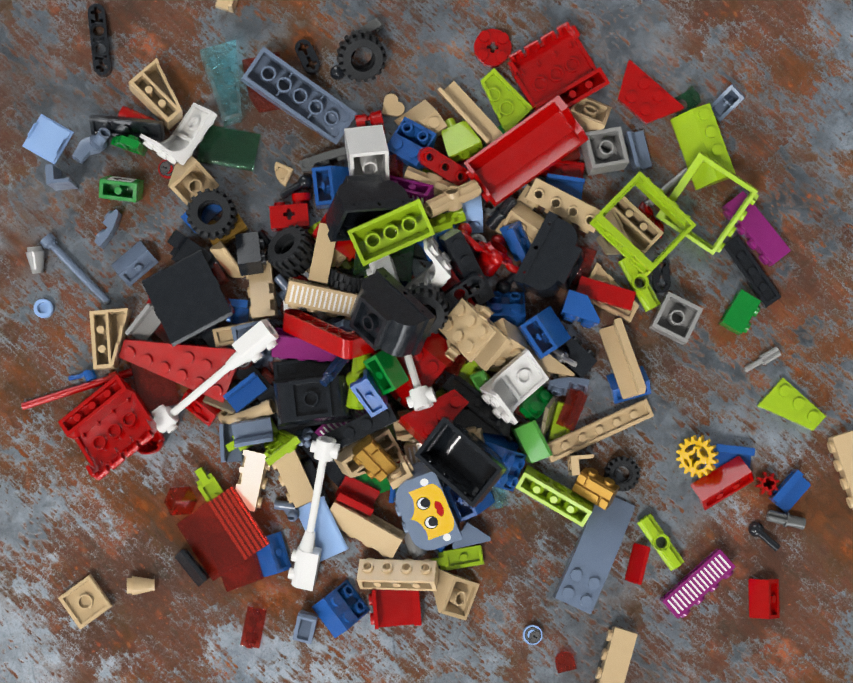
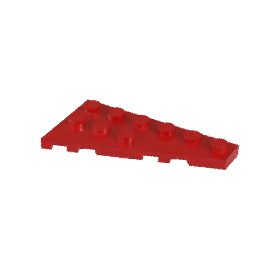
[118,339,238,403]

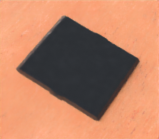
[142,249,233,347]

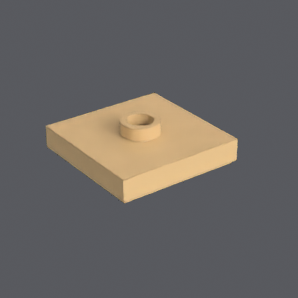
[58,574,113,629]

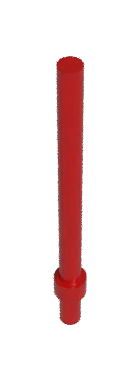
[21,368,134,410]

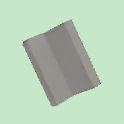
[125,303,162,340]

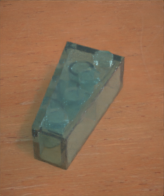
[199,39,242,127]

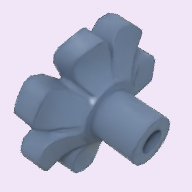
[251,348,274,368]
[295,427,313,448]

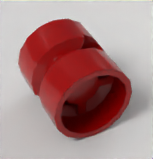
[355,110,386,134]

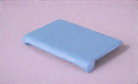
[297,496,349,562]

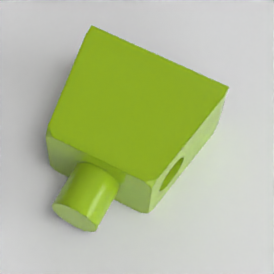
[441,118,483,163]

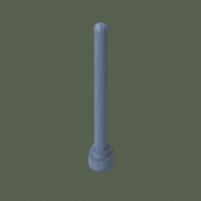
[40,233,110,305]

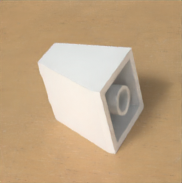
[344,125,390,180]

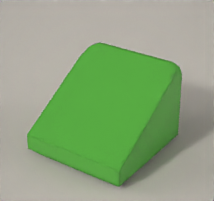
[470,369,489,392]

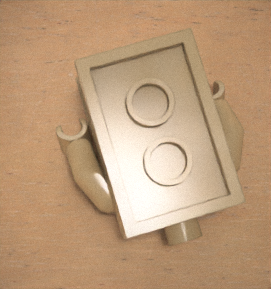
[439,298,512,372]

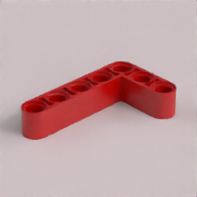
[283,309,382,359]

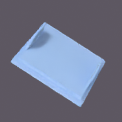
[22,114,74,165]

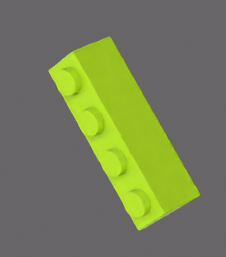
[670,103,736,190]
[347,198,435,266]

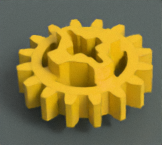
[676,435,719,478]

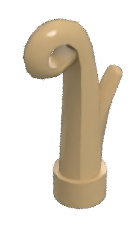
[218,399,276,424]

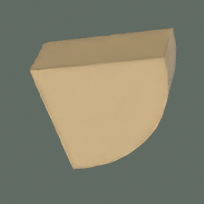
[274,162,294,187]

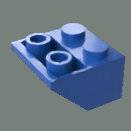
[387,117,437,171]
[312,166,350,209]
[559,289,600,329]
[486,291,526,327]
[518,306,571,359]
[487,442,527,492]
[444,483,495,522]
[312,580,370,638]

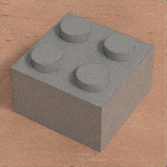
[581,126,629,176]
[649,292,703,345]

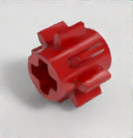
[754,472,780,496]

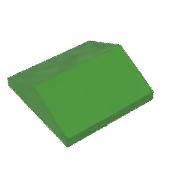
[510,420,553,463]

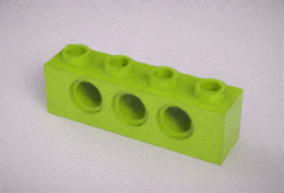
[515,465,595,527]

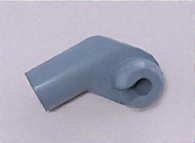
[273,273,288,301]
[274,500,299,522]

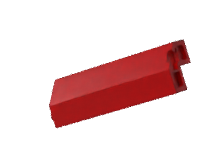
[464,95,589,207]

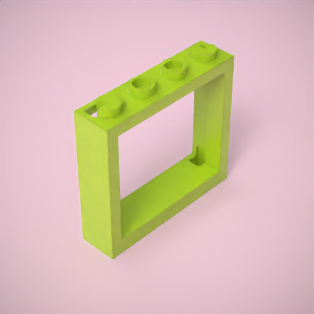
[656,152,759,255]
[589,172,696,277]

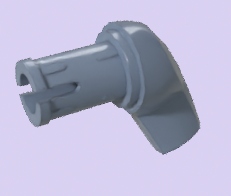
[72,128,110,164]

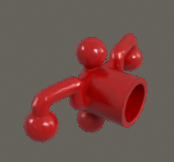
[457,222,525,277]

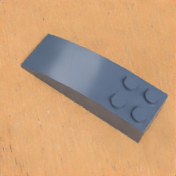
[240,47,357,145]
[553,497,635,614]

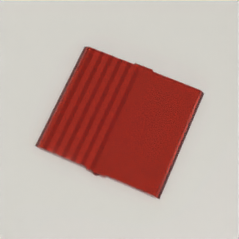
[176,486,270,581]

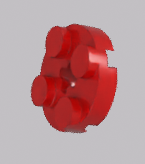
[474,29,512,68]

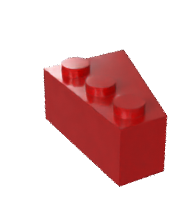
[398,389,469,444]

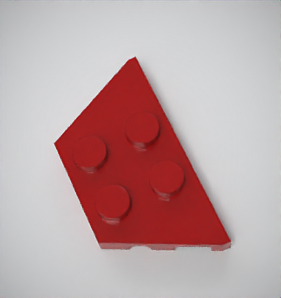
[617,60,684,125]

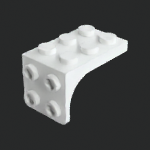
[140,103,218,166]
[405,237,452,289]
[479,349,549,425]

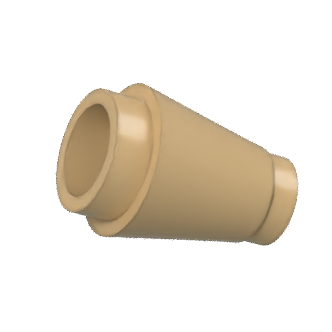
[127,576,155,595]

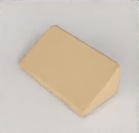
[210,241,245,278]

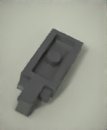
[299,147,347,173]

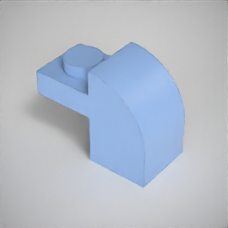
[462,194,483,234]

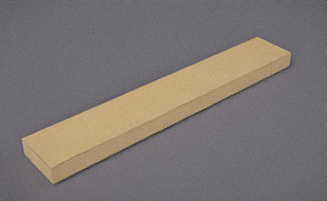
[547,398,654,463]

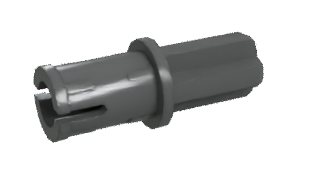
[766,510,806,530]

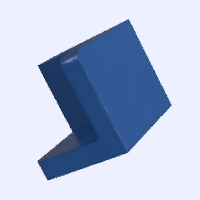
[227,299,250,324]

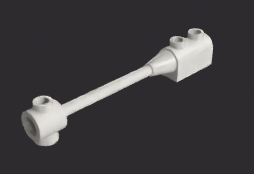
[366,255,437,411]
[151,319,279,434]
[288,436,340,591]

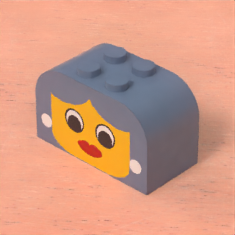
[394,461,462,550]

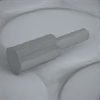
[744,346,782,372]
[550,348,577,367]

